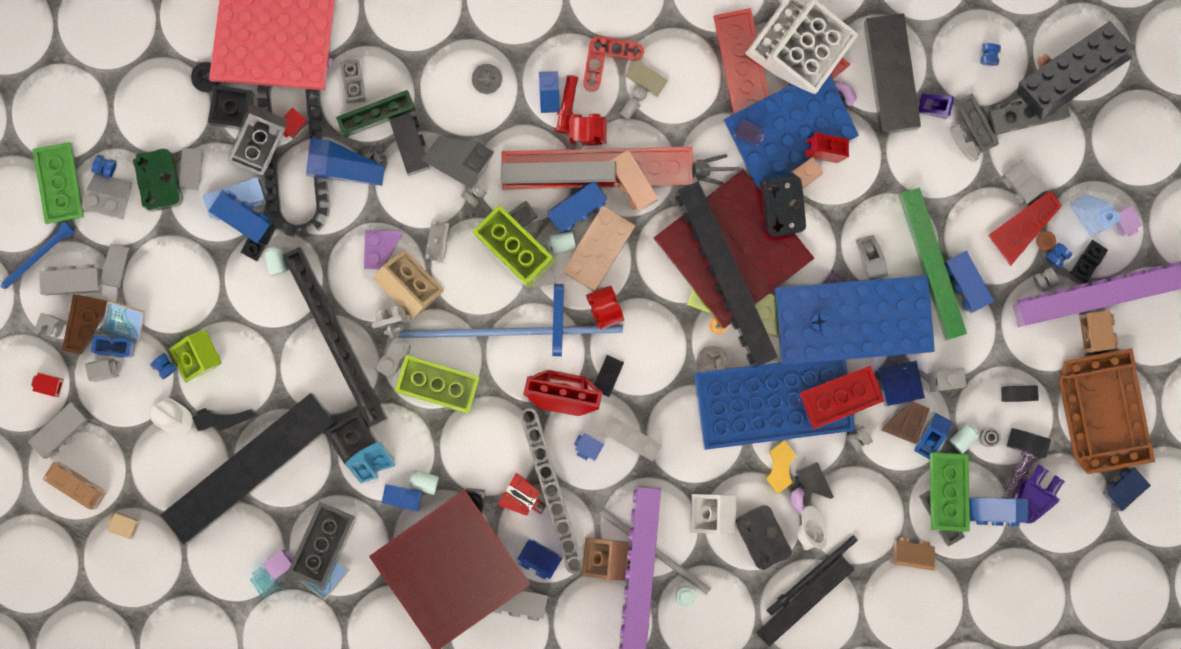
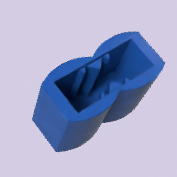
[91,336,136,358]

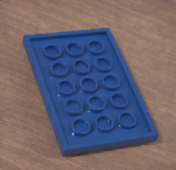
[723,75,859,187]

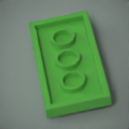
[33,142,85,224]
[930,452,970,532]

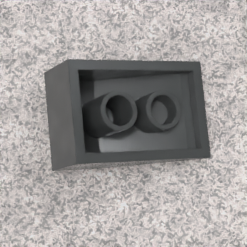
[227,104,287,176]
[422,136,494,189]

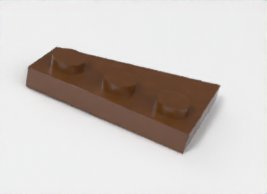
[62,294,107,354]

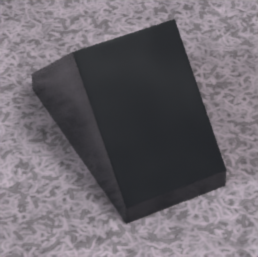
[594,355,624,397]

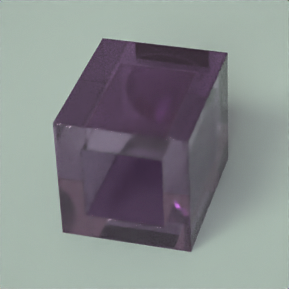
[733,119,765,147]

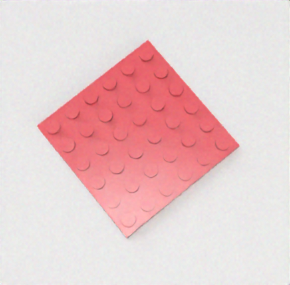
[209,0,335,90]

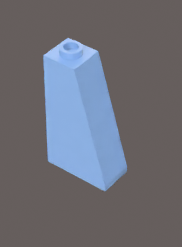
[1070,194,1122,236]

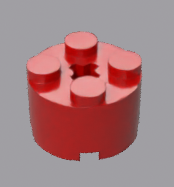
[569,114,607,146]
[586,285,625,330]

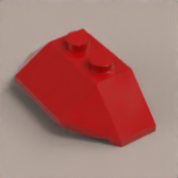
[523,370,603,416]

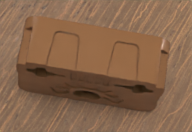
[42,462,107,510]

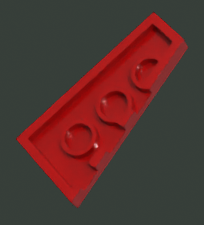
[988,190,1062,266]

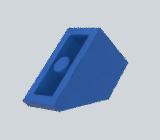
[539,71,560,113]
[914,412,952,459]
[381,484,423,511]

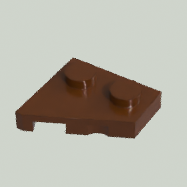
[881,401,930,444]

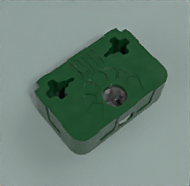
[133,149,183,212]

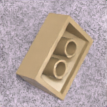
[373,249,444,320]

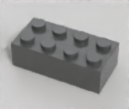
[287,501,356,591]

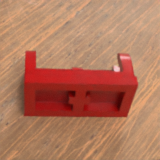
[805,133,849,163]

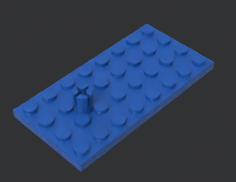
[774,275,935,365]
[694,360,855,450]

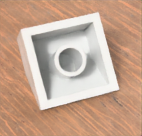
[691,494,736,534]

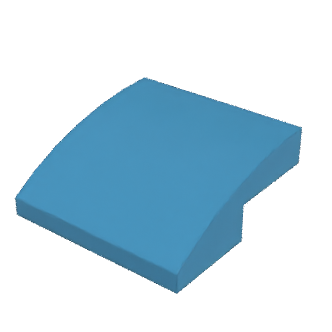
[346,442,395,483]

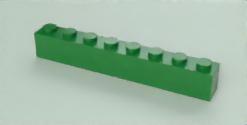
[898,187,967,341]

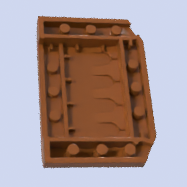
[1059,348,1155,474]

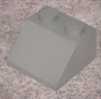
[81,174,133,220]

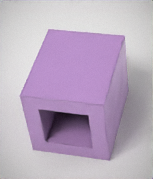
[1116,205,1143,237]
[263,550,294,580]

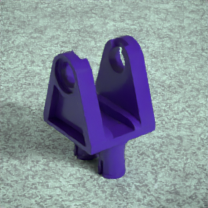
[1017,464,1065,524]

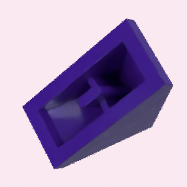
[918,94,955,119]

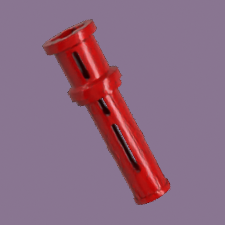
[554,75,579,134]

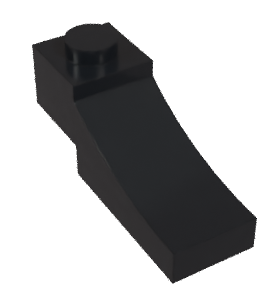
[192,408,257,431]

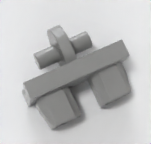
[372,306,412,339]

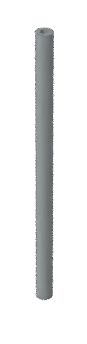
[599,508,711,595]

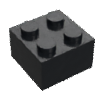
[208,85,255,130]
[325,412,378,465]

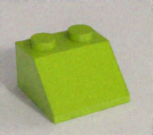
[169,329,222,383]

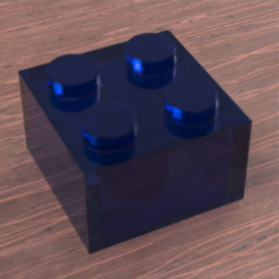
[876,360,925,407]
[517,538,563,580]

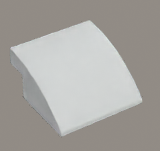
[745,0,859,94]

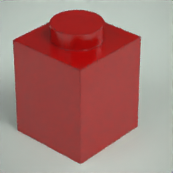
[283,107,308,139]
[31,372,64,397]

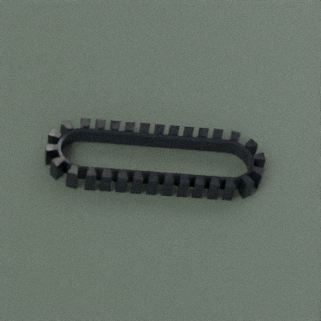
[257,85,330,238]

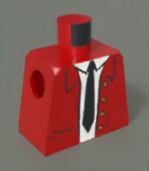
[498,473,547,516]

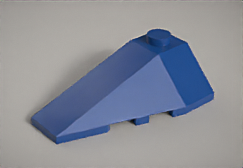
[306,138,385,186]

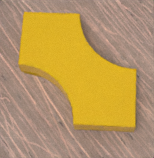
[766,440,796,494]

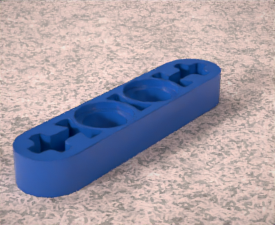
[552,284,564,357]

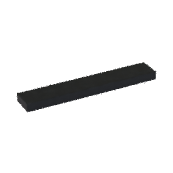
[756,555,855,647]

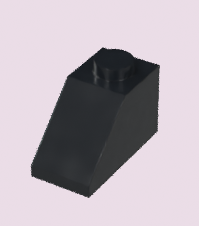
[794,462,834,499]

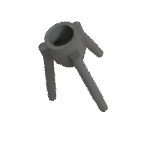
[692,154,741,185]

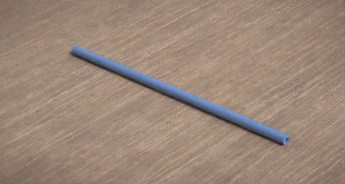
[398,325,623,338]

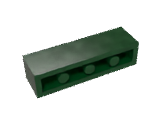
[336,90,416,138]

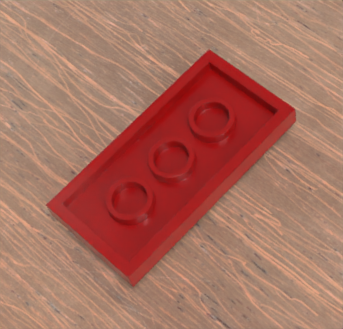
[799,365,884,429]

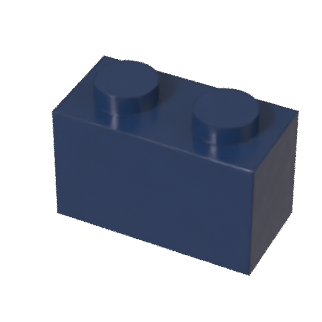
[1103,468,1151,511]

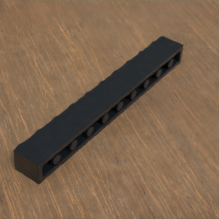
[675,181,778,368]
[282,247,388,427]

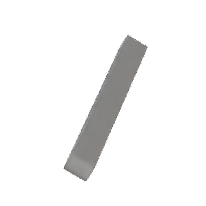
[520,408,583,574]

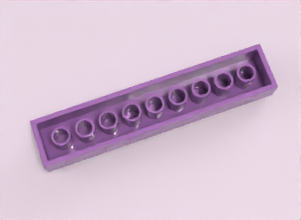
[1013,261,1181,327]
[619,486,661,649]

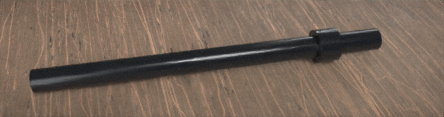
[766,535,858,615]

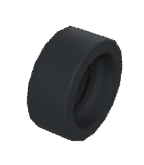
[1001,385,1039,402]

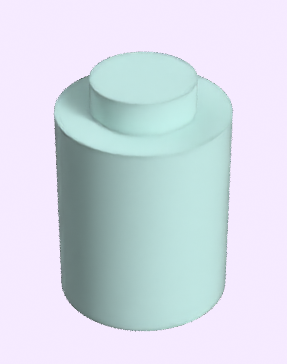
[547,231,576,254]
[264,246,289,276]
[949,425,979,454]
[409,471,439,495]
[676,586,696,607]

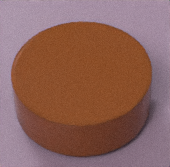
[1036,231,1056,251]

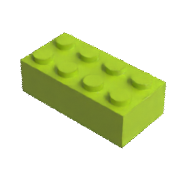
[472,205,556,289]
[394,355,481,414]

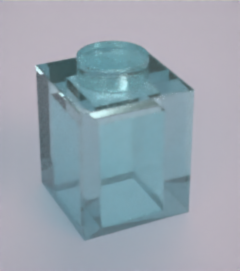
[249,567,281,598]

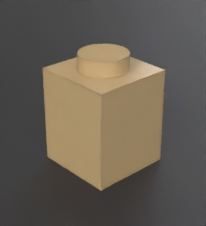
[107,512,140,539]

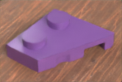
[364,230,402,269]

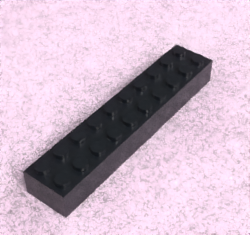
[160,393,337,545]

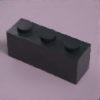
[389,112,430,176]

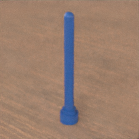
[1,221,75,289]

